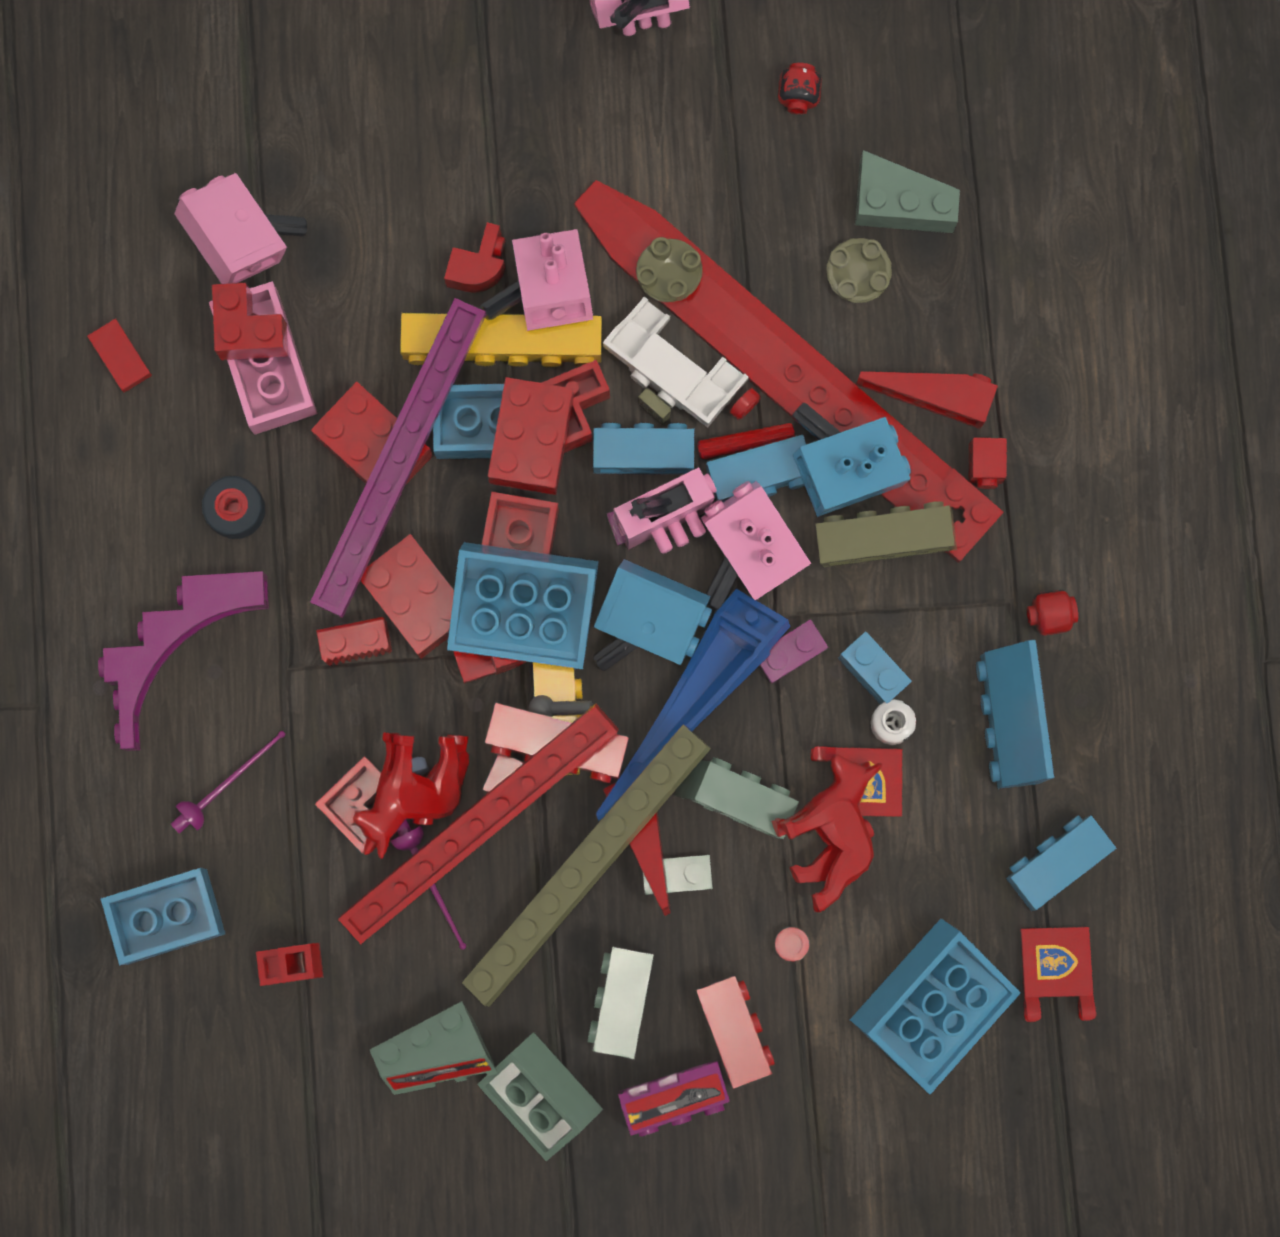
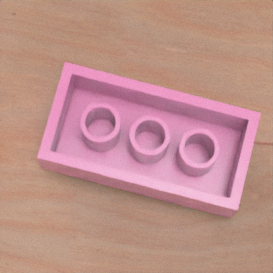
[209,281,318,435]

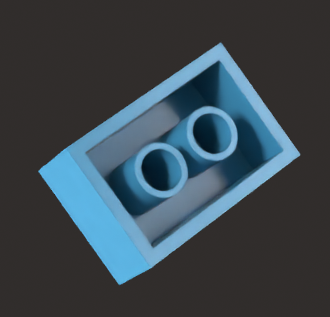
[433,384,504,459]
[101,868,226,965]

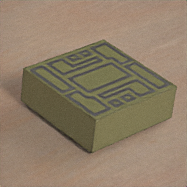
[638,388,671,425]

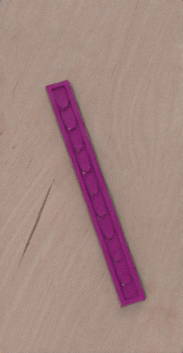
[310,298,486,618]

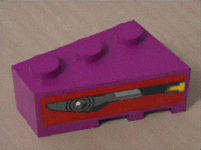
[618,1060,730,1137]

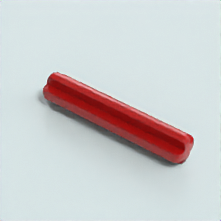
[697,423,795,459]

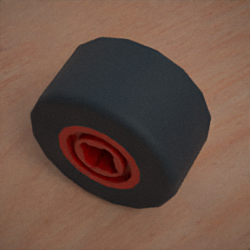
[202,476,265,539]

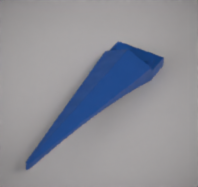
[597,589,790,820]

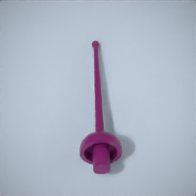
[170,731,285,834]
[391,819,466,950]

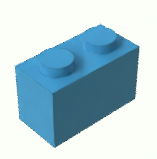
[838,632,912,705]

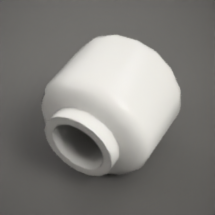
[870,699,917,745]

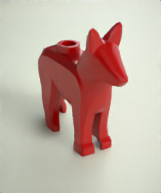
[353,732,469,859]
[772,755,883,913]

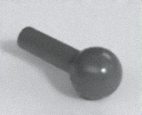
[528,695,593,717]

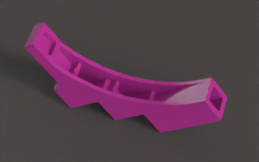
[98,571,269,751]

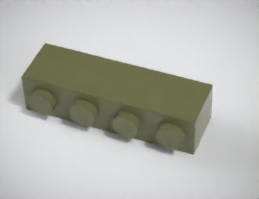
[816,502,957,568]

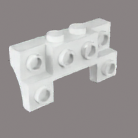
[603,297,749,428]

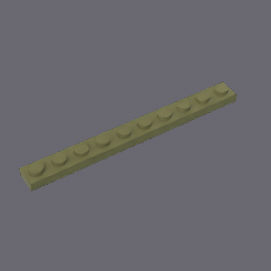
[462,725,711,1007]

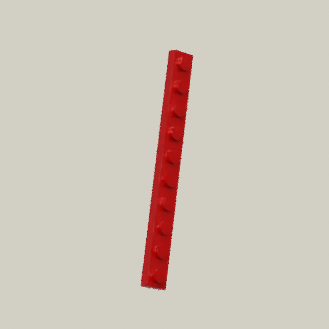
[338,703,619,944]

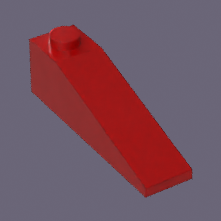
[856,371,998,429]
[603,782,671,916]

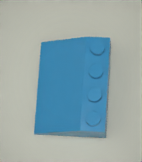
[447,542,599,669]
[976,640,1054,789]
[850,919,1021,1094]

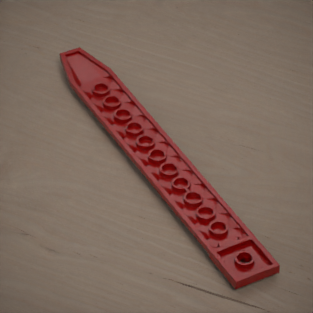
[574,180,1004,563]

